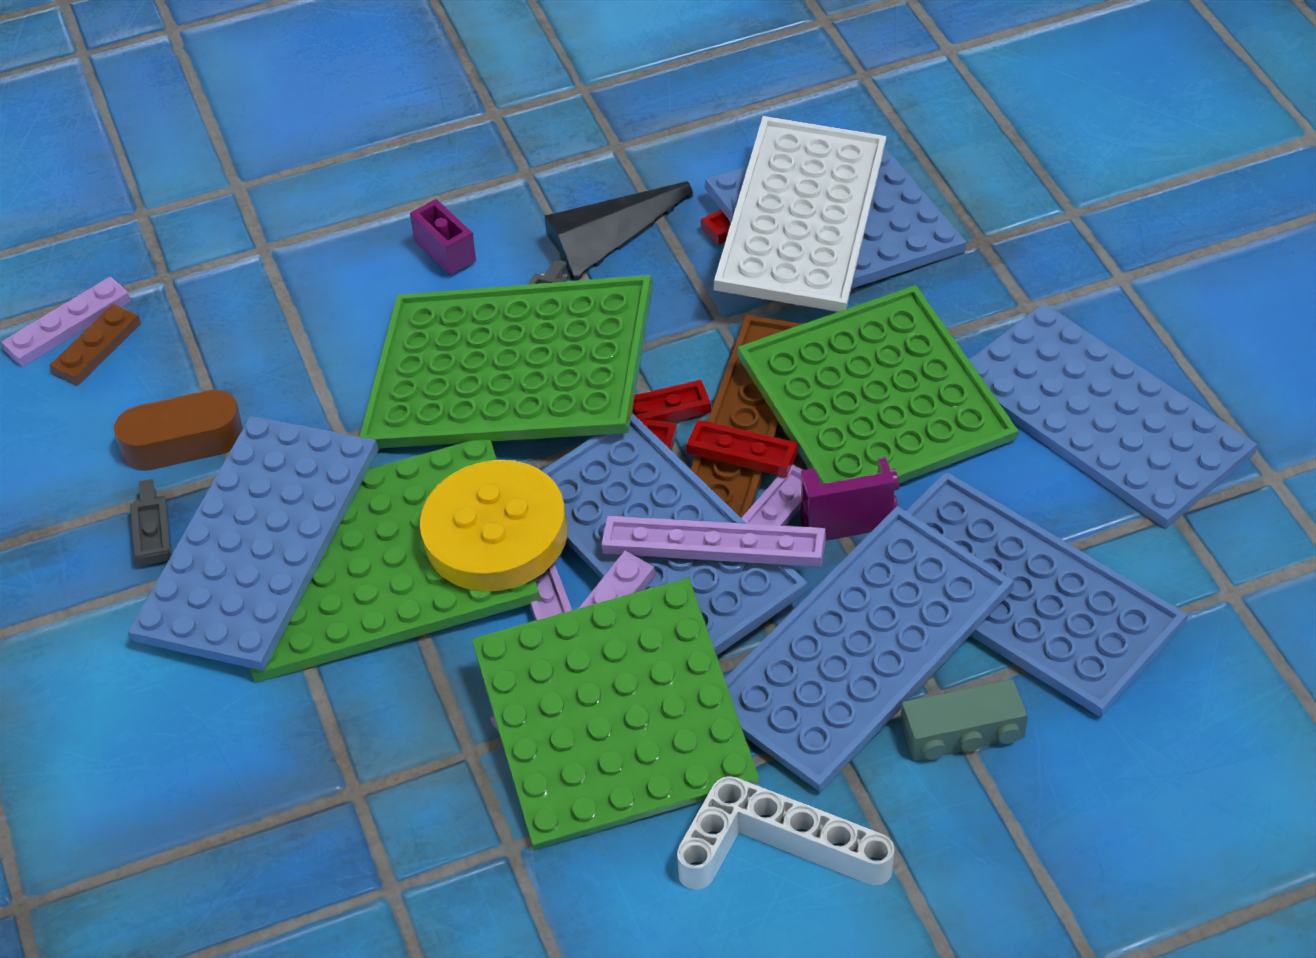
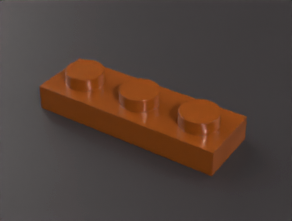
[49,304,141,386]

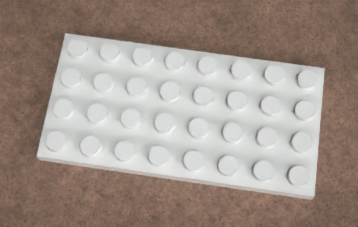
[713,116,886,312]

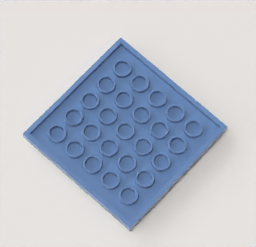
[705,129,967,307]

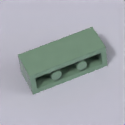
[901,679,1028,761]

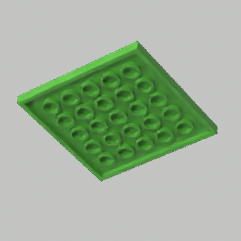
[737,285,1019,484]
[472,578,759,850]

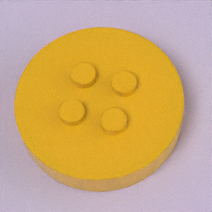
[420,460,568,591]

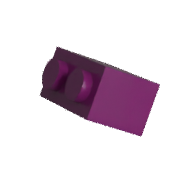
[410,199,476,275]

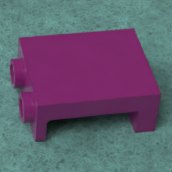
[800,457,899,541]

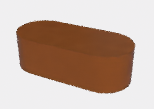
[114,390,243,471]

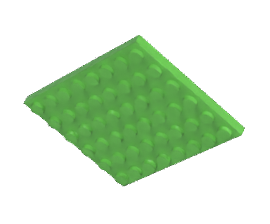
[359,275,654,448]
[250,440,541,683]

